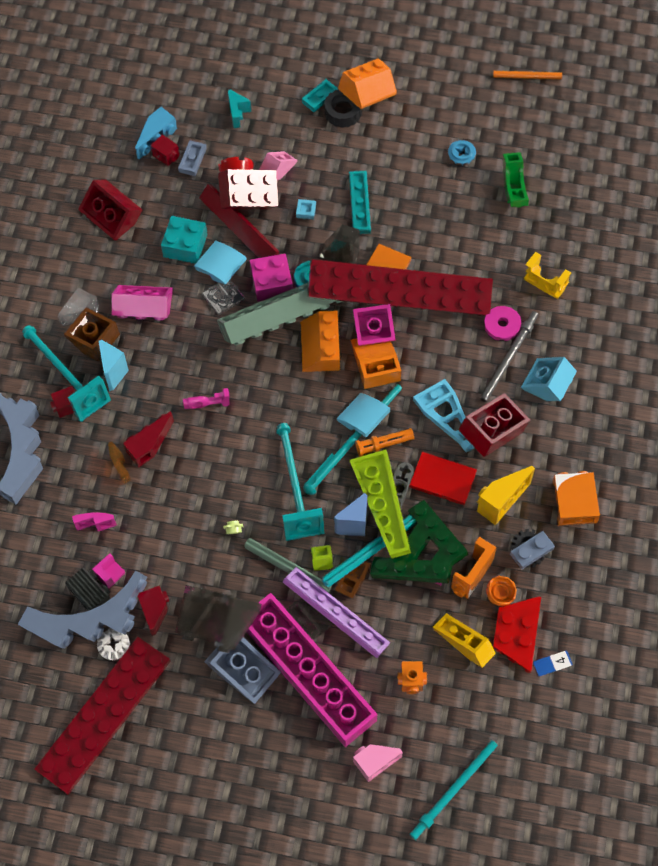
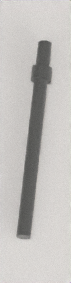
[480,311,539,402]

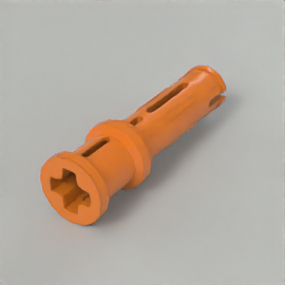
[355,428,414,457]

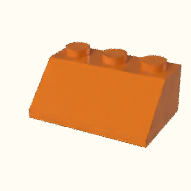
[337,58,397,109]
[301,311,340,372]

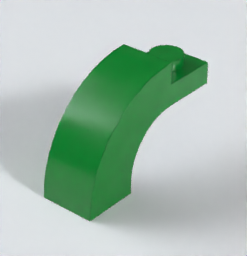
[503,152,529,207]

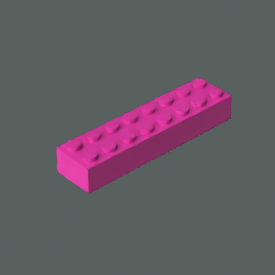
[239,593,377,748]

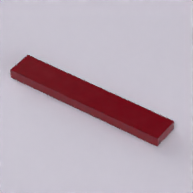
[199,184,280,258]

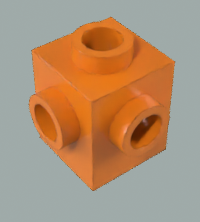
[398,661,427,694]

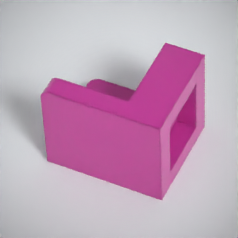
[92,554,125,589]

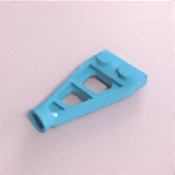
[413,379,475,452]

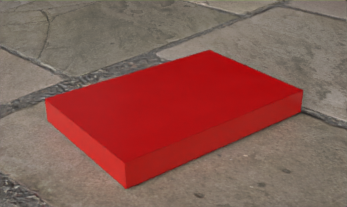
[409,452,477,506]

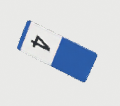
[533,651,573,676]

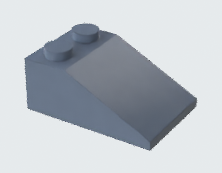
[204,631,281,704]

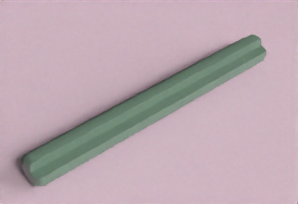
[244,538,332,593]

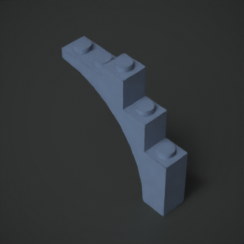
[0,393,43,505]
[18,571,147,649]

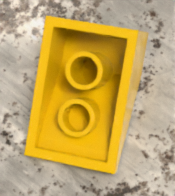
[477,466,535,525]

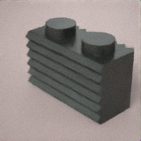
[65,567,111,611]

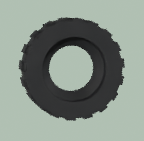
[324,90,362,128]

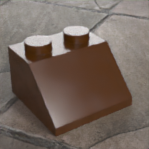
[64,307,120,362]

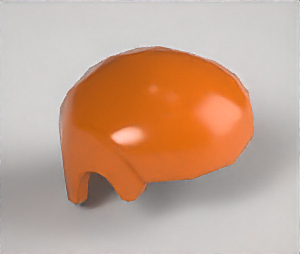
[486,576,517,606]

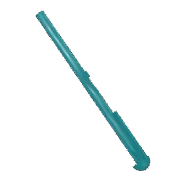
[303,384,402,495]

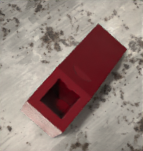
[123,411,174,468]

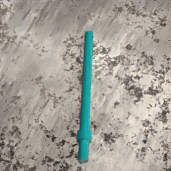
[409,740,498,840]

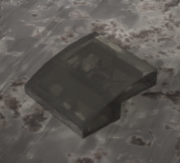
[286,598,334,640]

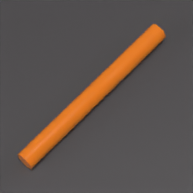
[493,71,562,79]

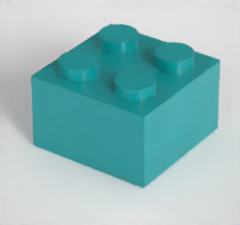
[161,216,208,264]

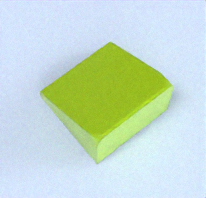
[311,545,333,571]

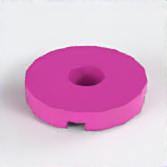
[484,306,521,341]

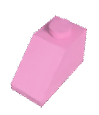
[259,151,297,180]
[353,744,403,782]

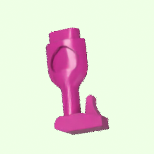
[183,388,229,409]

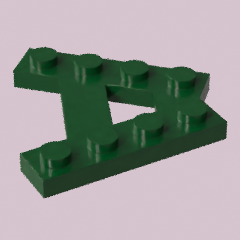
[370,500,469,583]

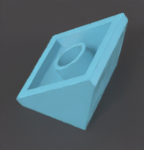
[99,340,129,391]

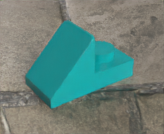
[228,90,252,128]

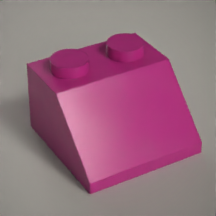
[353,304,396,346]

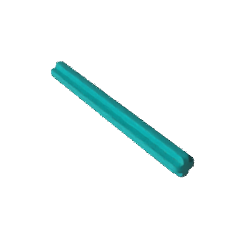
[322,515,416,587]

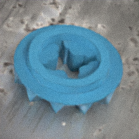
[448,140,476,166]

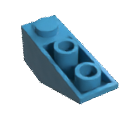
[135,107,177,159]

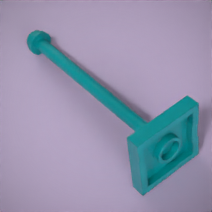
[22,325,111,422]
[276,423,325,541]

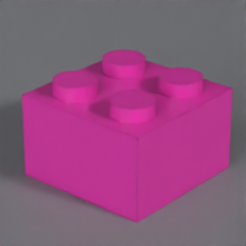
[250,253,293,302]

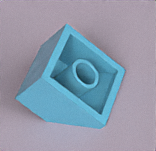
[521,357,577,401]

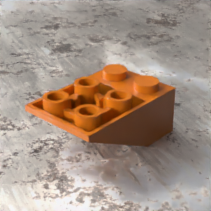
[351,338,401,389]

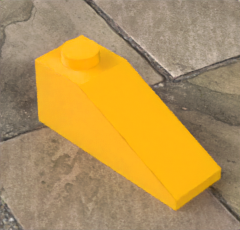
[433,613,496,668]

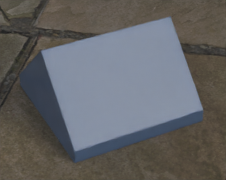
[334,493,367,536]

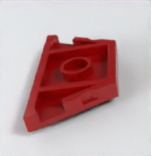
[493,596,541,673]

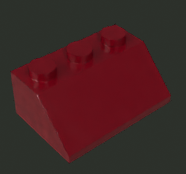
[78,179,142,240]

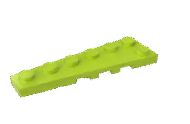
[350,450,411,558]

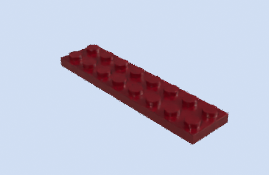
[34,637,171,795]

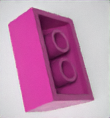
[112,285,173,320]

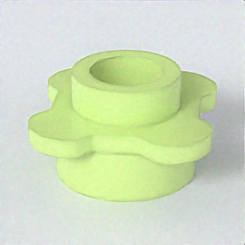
[223,521,243,534]

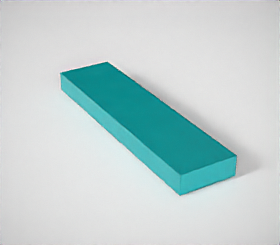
[349,171,371,234]

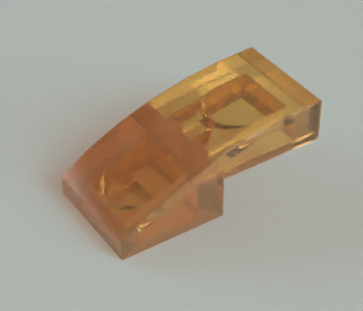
[108,441,131,484]

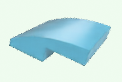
[194,240,247,285]
[337,393,390,437]

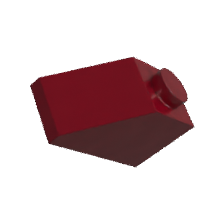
[138,585,170,636]

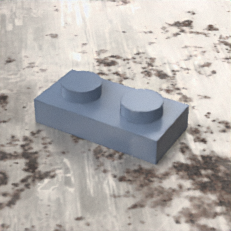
[178,141,207,176]
[510,531,555,570]

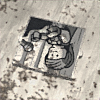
[202,280,245,316]

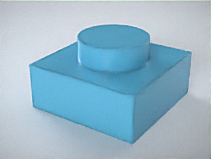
[296,199,316,220]

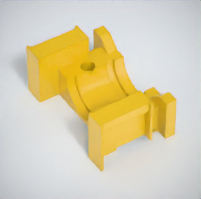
[524,252,571,299]

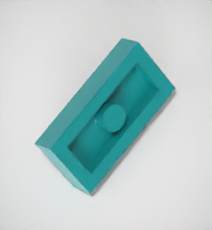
[302,79,338,112]

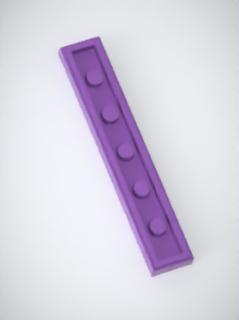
[283,567,390,658]

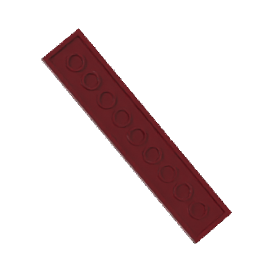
[308,259,493,316]

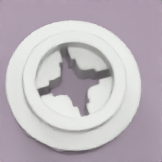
[97,628,130,660]

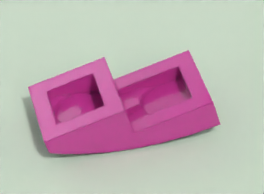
[72,513,117,531]

